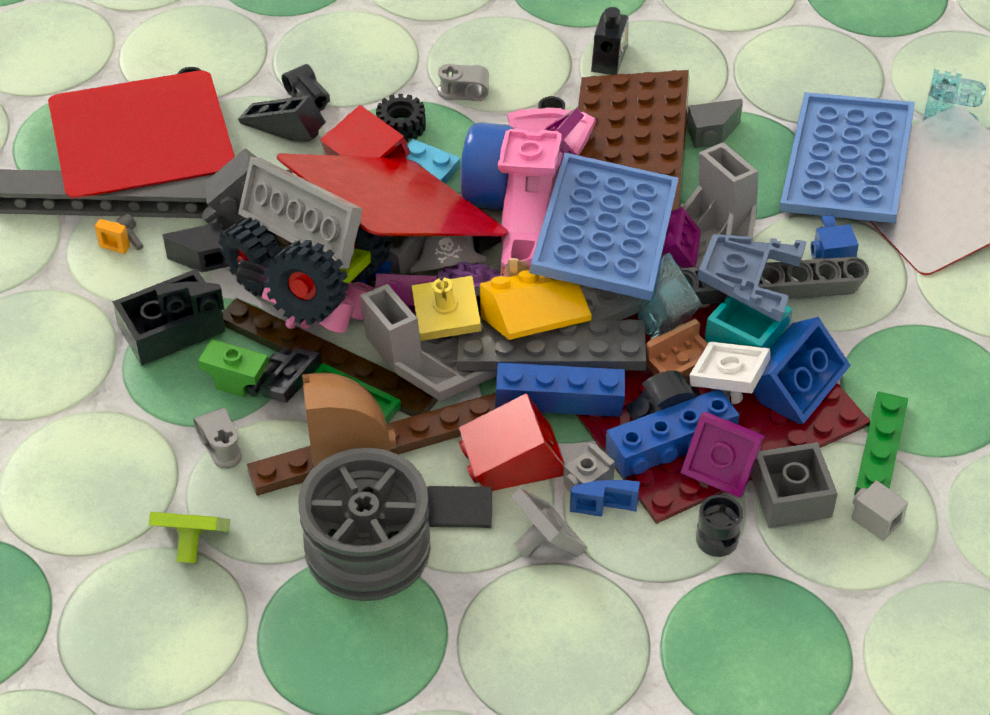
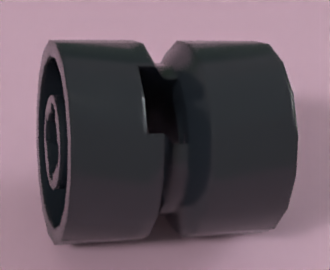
[696,495,743,557]

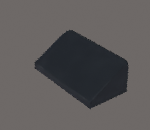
[427,486,492,528]

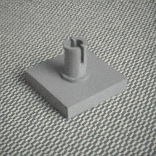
[511,487,588,558]

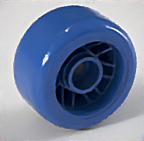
[461,122,514,210]

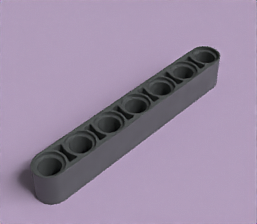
[665,257,869,306]

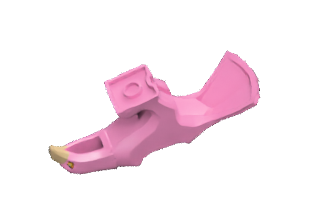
[498,108,596,277]

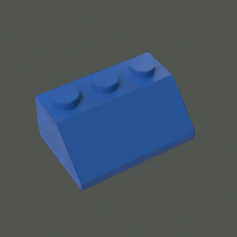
[753,317,851,424]

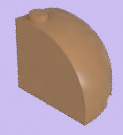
[302,373,396,468]

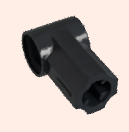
[281,64,330,111]

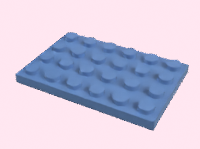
[780,92,915,223]
[529,152,679,301]

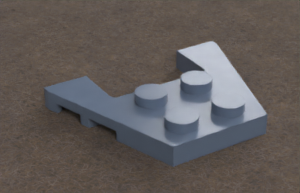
[697,234,807,322]

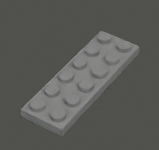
[238,157,363,269]

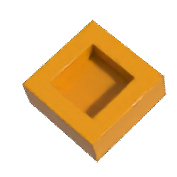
[95,218,130,254]

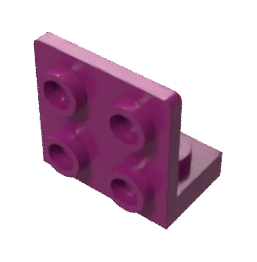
[661,207,701,268]

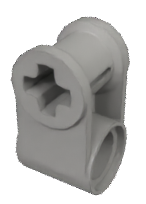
[437,64,489,101]
[193,407,242,468]

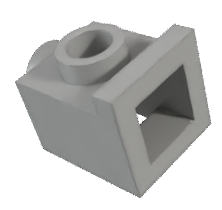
[563,442,615,492]

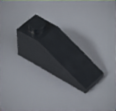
[238,95,326,141]

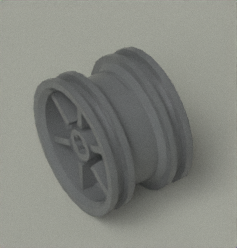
[298,447,431,601]

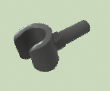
[116,213,143,250]

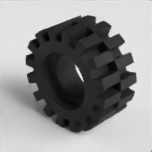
[376,94,426,143]

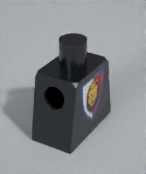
[591,7,629,75]

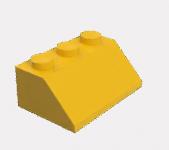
[480,270,591,340]

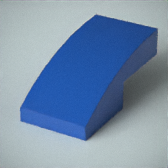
[570,480,640,517]

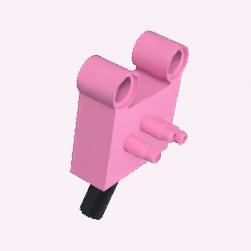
[236,260,375,333]

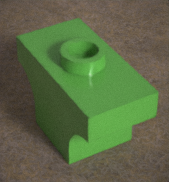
[198,339,269,397]

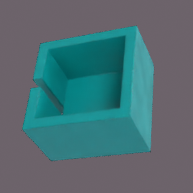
[705,296,793,348]

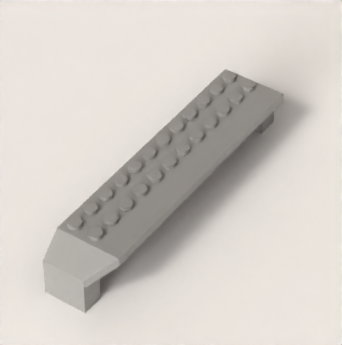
[360,142,758,401]

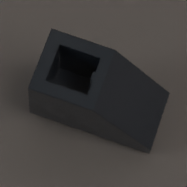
[162,222,229,273]

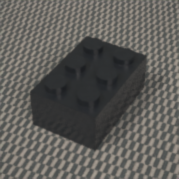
[112,269,226,366]

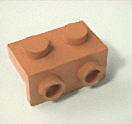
[646,319,708,377]

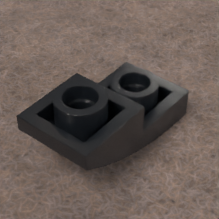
[155,282,225,317]

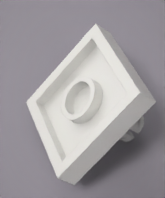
[689,342,771,404]

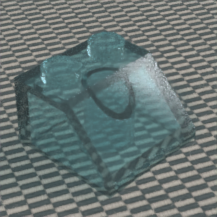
[638,253,702,339]

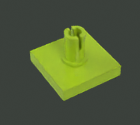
[149,512,230,563]

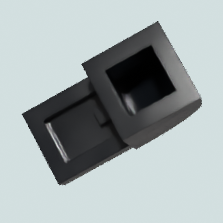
[626,371,701,420]

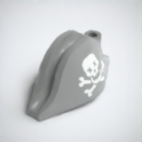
[410,236,487,273]

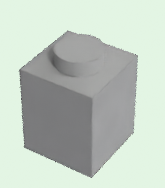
[852,480,909,541]

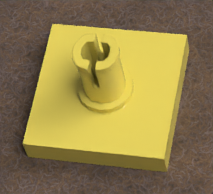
[412,276,482,341]

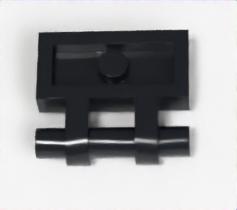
[246,347,323,403]

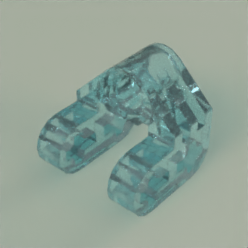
[923,69,986,121]

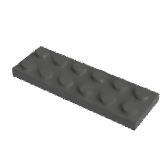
[457,319,646,371]

